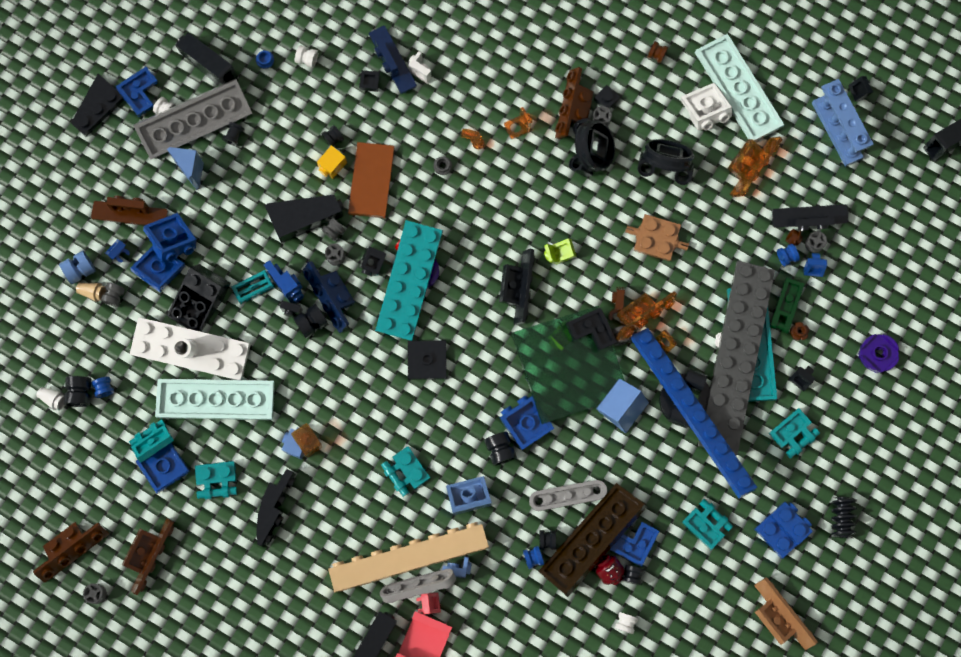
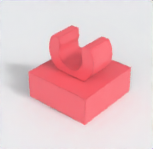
[416,592,441,614]

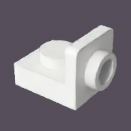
[408,51,431,83]

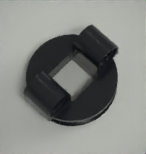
[569,118,615,177]
[638,139,695,185]
[659,368,710,428]

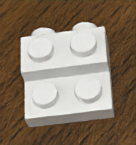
[681,83,732,131]

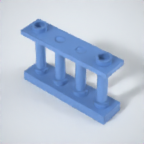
[812,79,874,167]

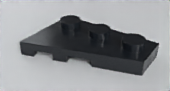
[71,73,125,137]

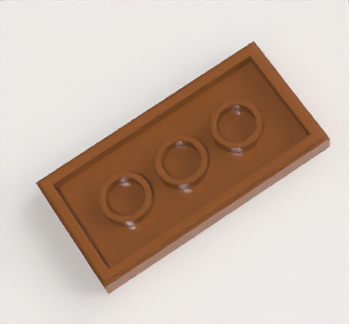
[348,142,395,218]

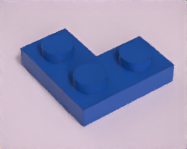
[116,67,158,117]
[610,522,660,567]

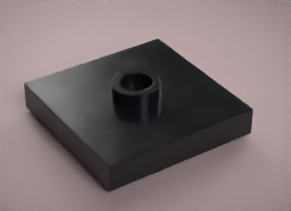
[408,340,447,380]

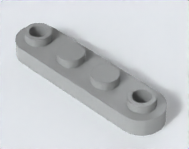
[529,480,607,511]
[380,569,456,603]

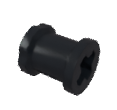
[222,122,245,146]

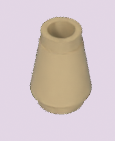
[76,283,107,302]

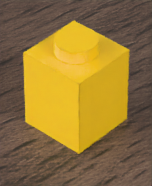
[317,146,347,179]

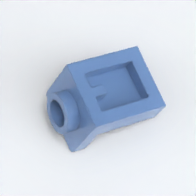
[442,557,472,579]

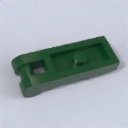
[770,277,804,334]

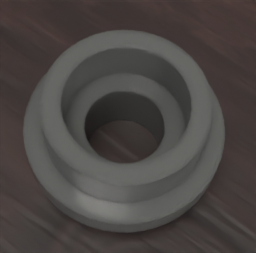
[433,157,452,175]

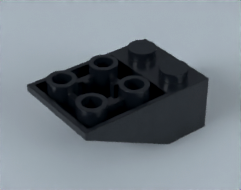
[167,264,231,332]

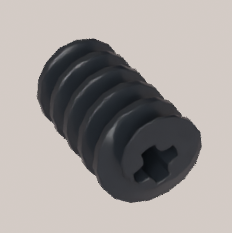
[831,497,857,539]

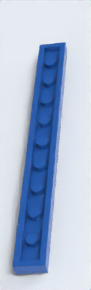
[631,328,757,499]

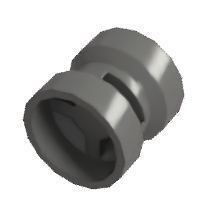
[100,282,126,307]

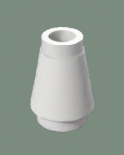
[36,387,65,410]

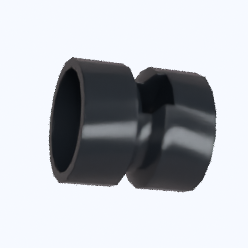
[293,304,329,339]
[64,376,92,407]
[484,431,517,466]

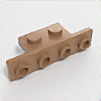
[755,577,818,650]

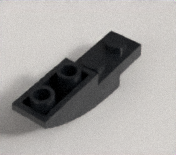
[256,468,296,547]

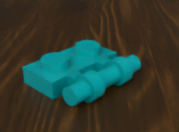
[769,408,820,458]
[129,419,174,463]
[381,446,431,497]
[195,461,237,500]
[681,498,733,550]

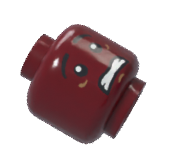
[595,554,625,585]

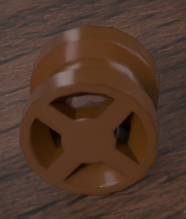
[647,41,669,64]

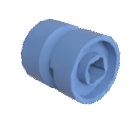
[59,251,96,284]

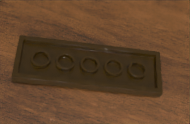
[538,483,647,597]

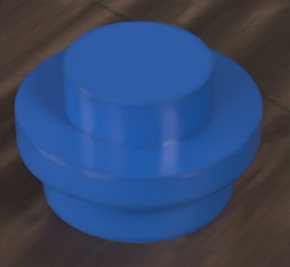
[256,51,274,69]

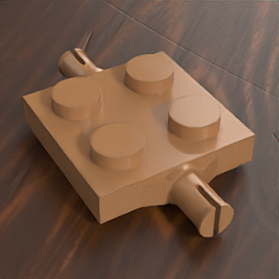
[625,214,689,262]

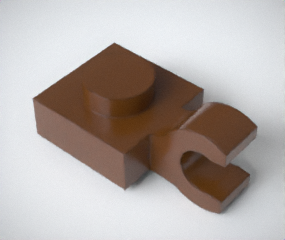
[609,287,625,321]

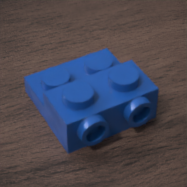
[143,213,196,262]
[263,260,304,303]
[499,395,554,450]
[754,502,813,559]

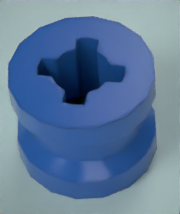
[777,244,800,267]
[91,377,114,398]
[523,546,544,570]

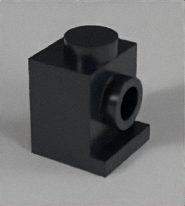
[358,246,386,277]

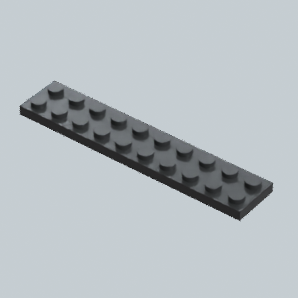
[698,261,775,455]

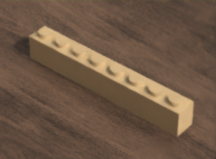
[328,522,489,593]

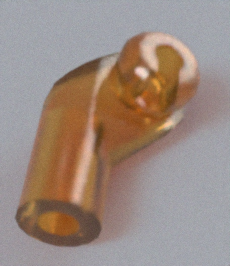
[461,128,484,149]

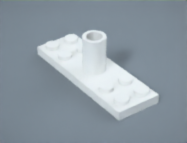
[129,317,251,380]

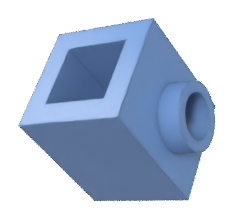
[282,427,311,459]

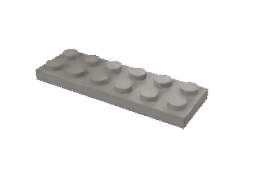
[133,79,252,160]

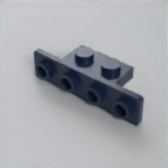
[369,26,417,94]
[303,261,355,333]

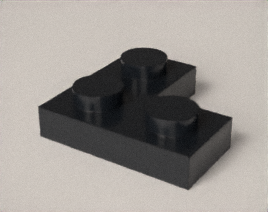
[566,307,617,351]

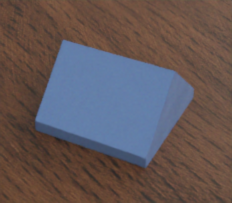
[167,147,204,190]
[596,379,649,433]
[446,476,491,515]

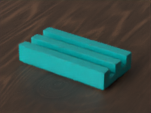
[231,270,274,305]

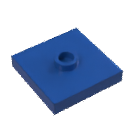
[130,246,185,292]
[135,442,191,494]

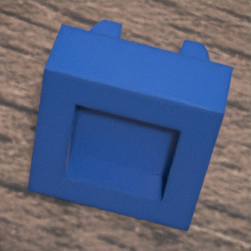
[105,239,130,263]
[804,253,827,277]

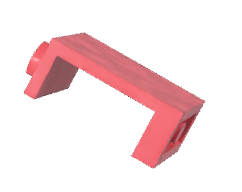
[396,611,453,657]

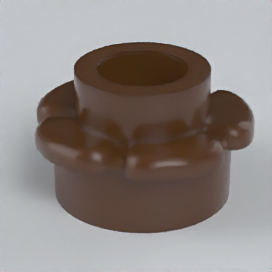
[785,229,803,246]
[790,322,809,341]

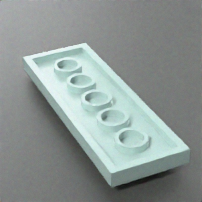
[695,34,784,144]
[155,379,275,420]

